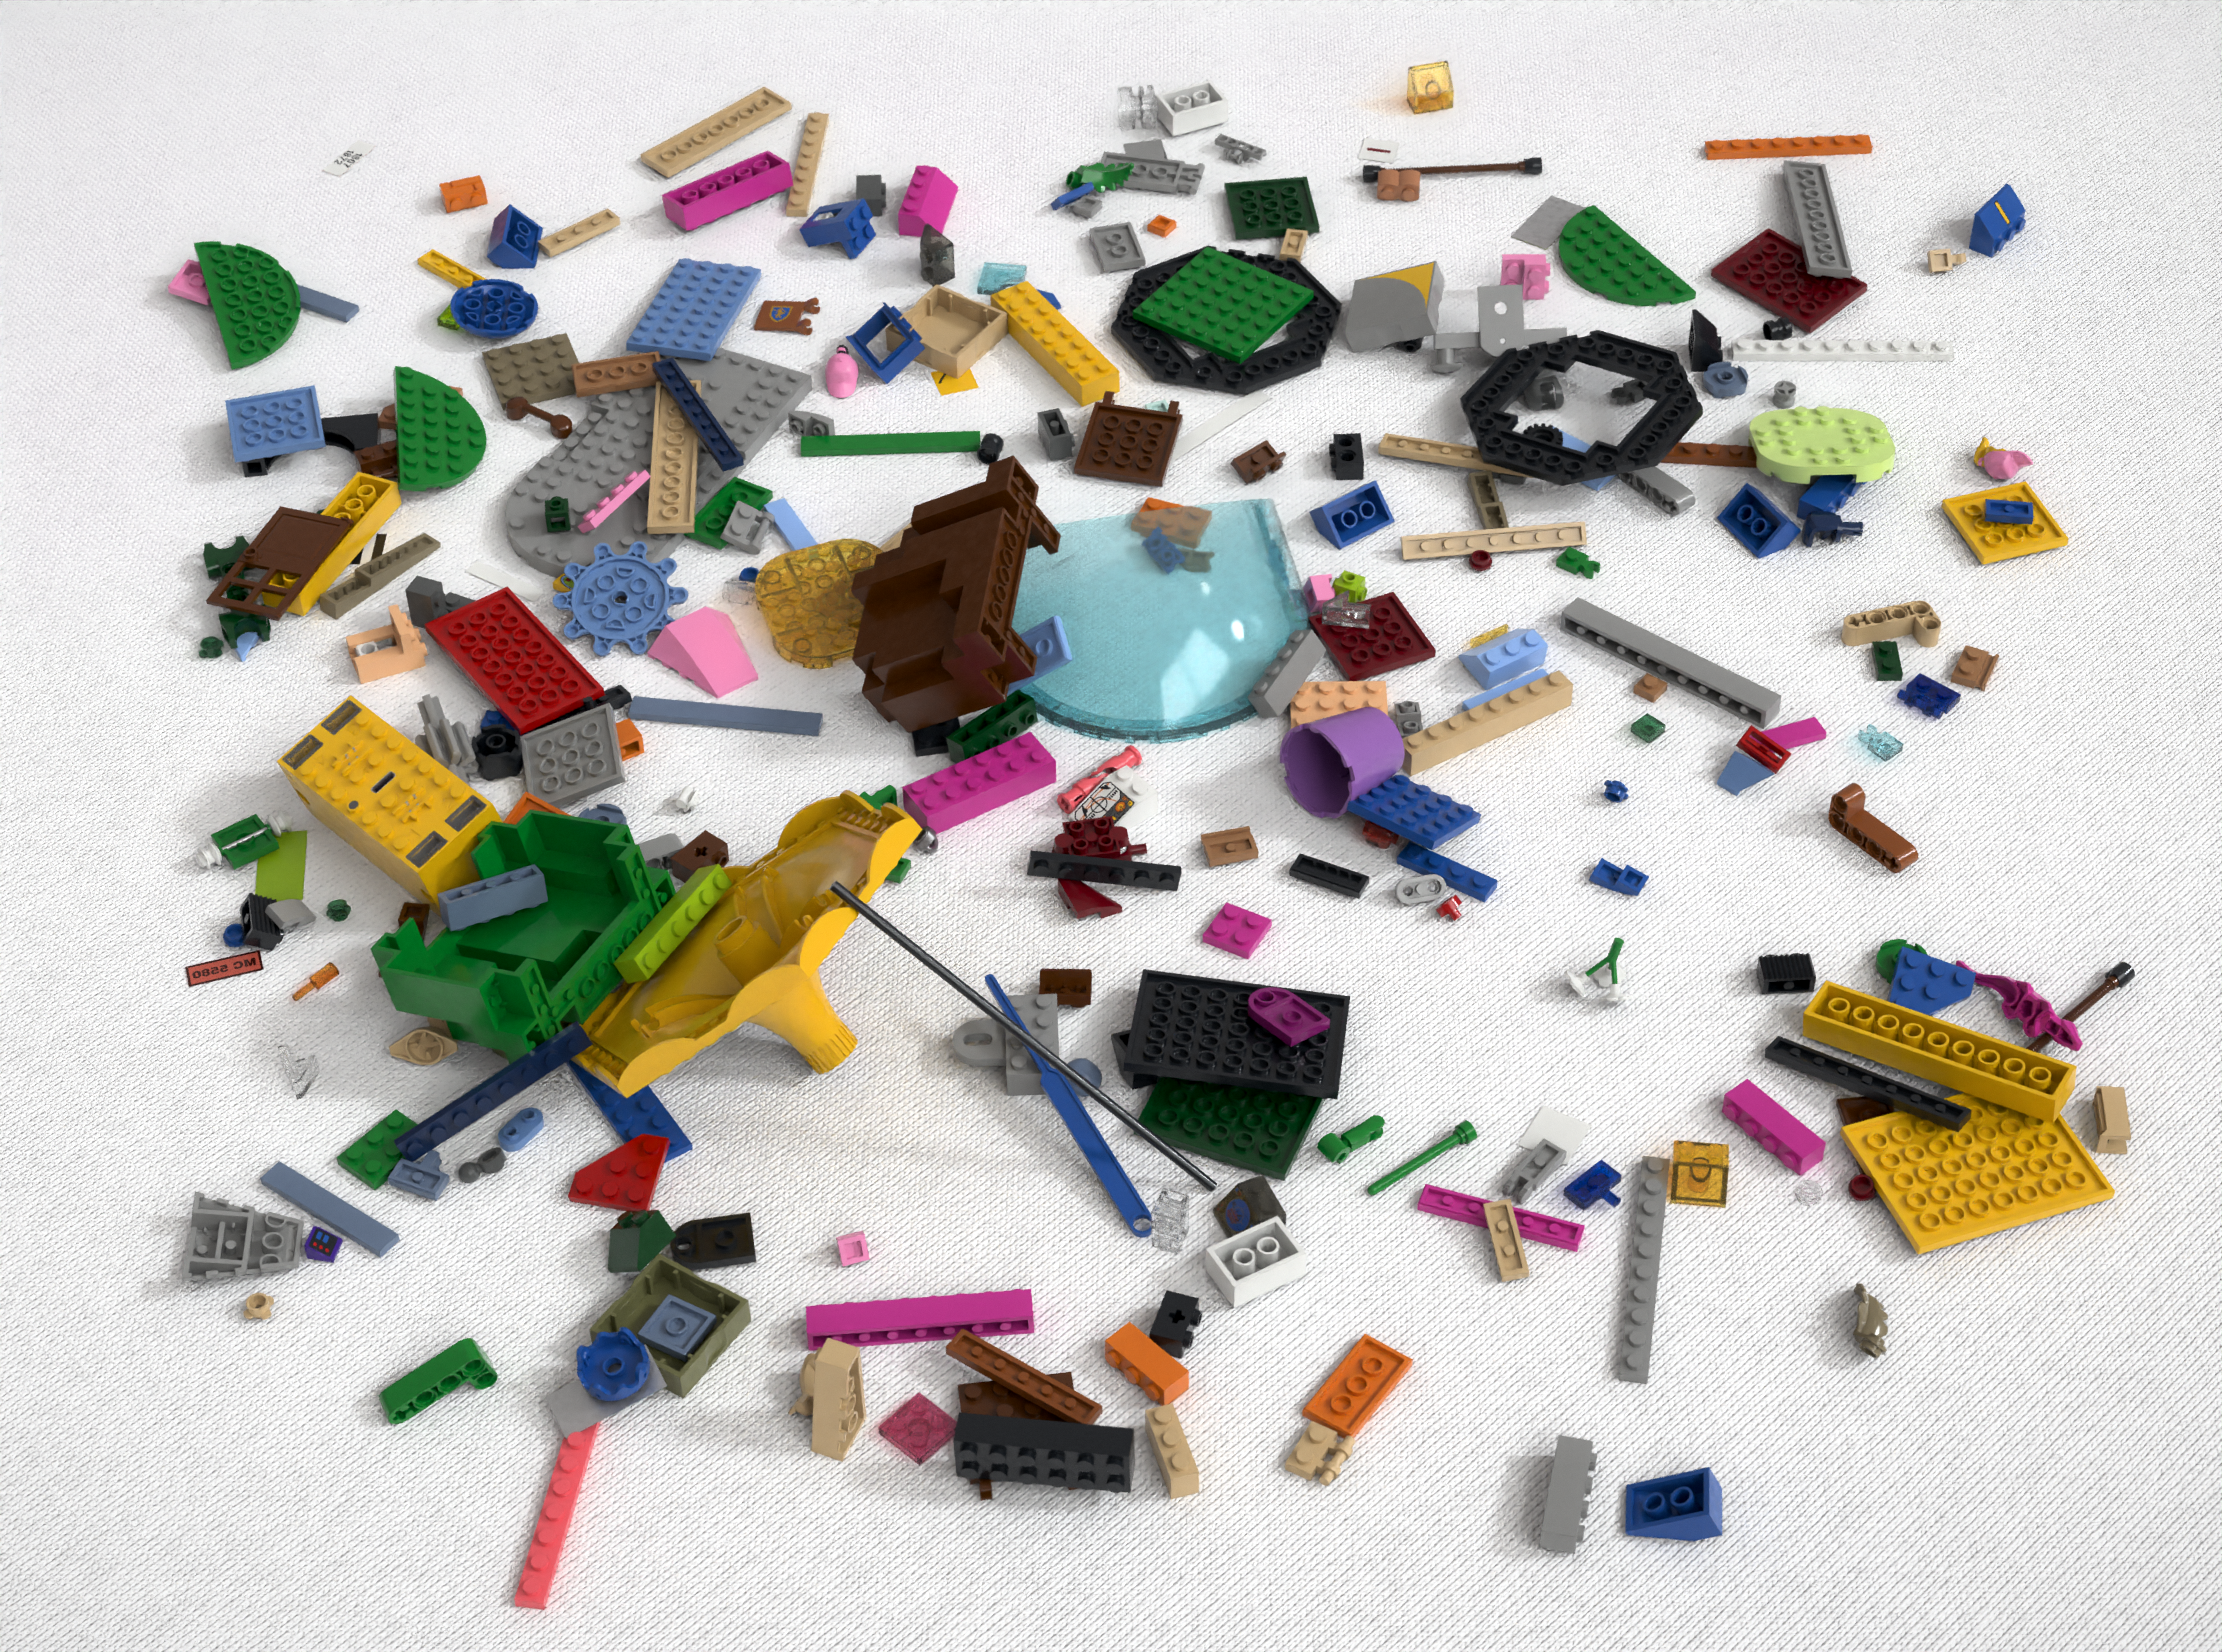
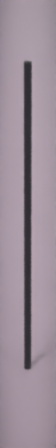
[829,881,1217,1192]

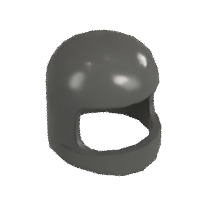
[1524,376,1564,411]

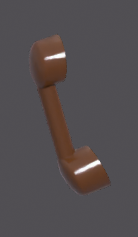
[506,396,573,439]

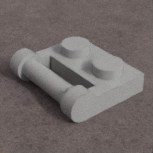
[720,500,775,555]

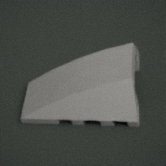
[182,1191,304,1282]

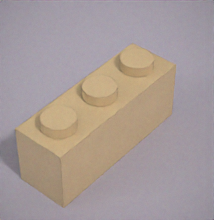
[1145,1403,1199,1500]

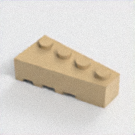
[811,1338,867,1462]

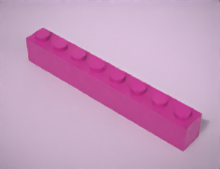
[806,1289,1034,1351]

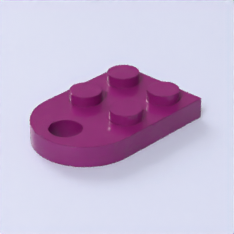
[1248,987,1330,1047]

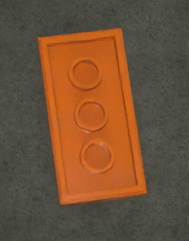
[1302,1334,1413,1439]

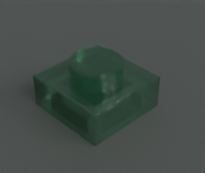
[1630,713,1666,744]

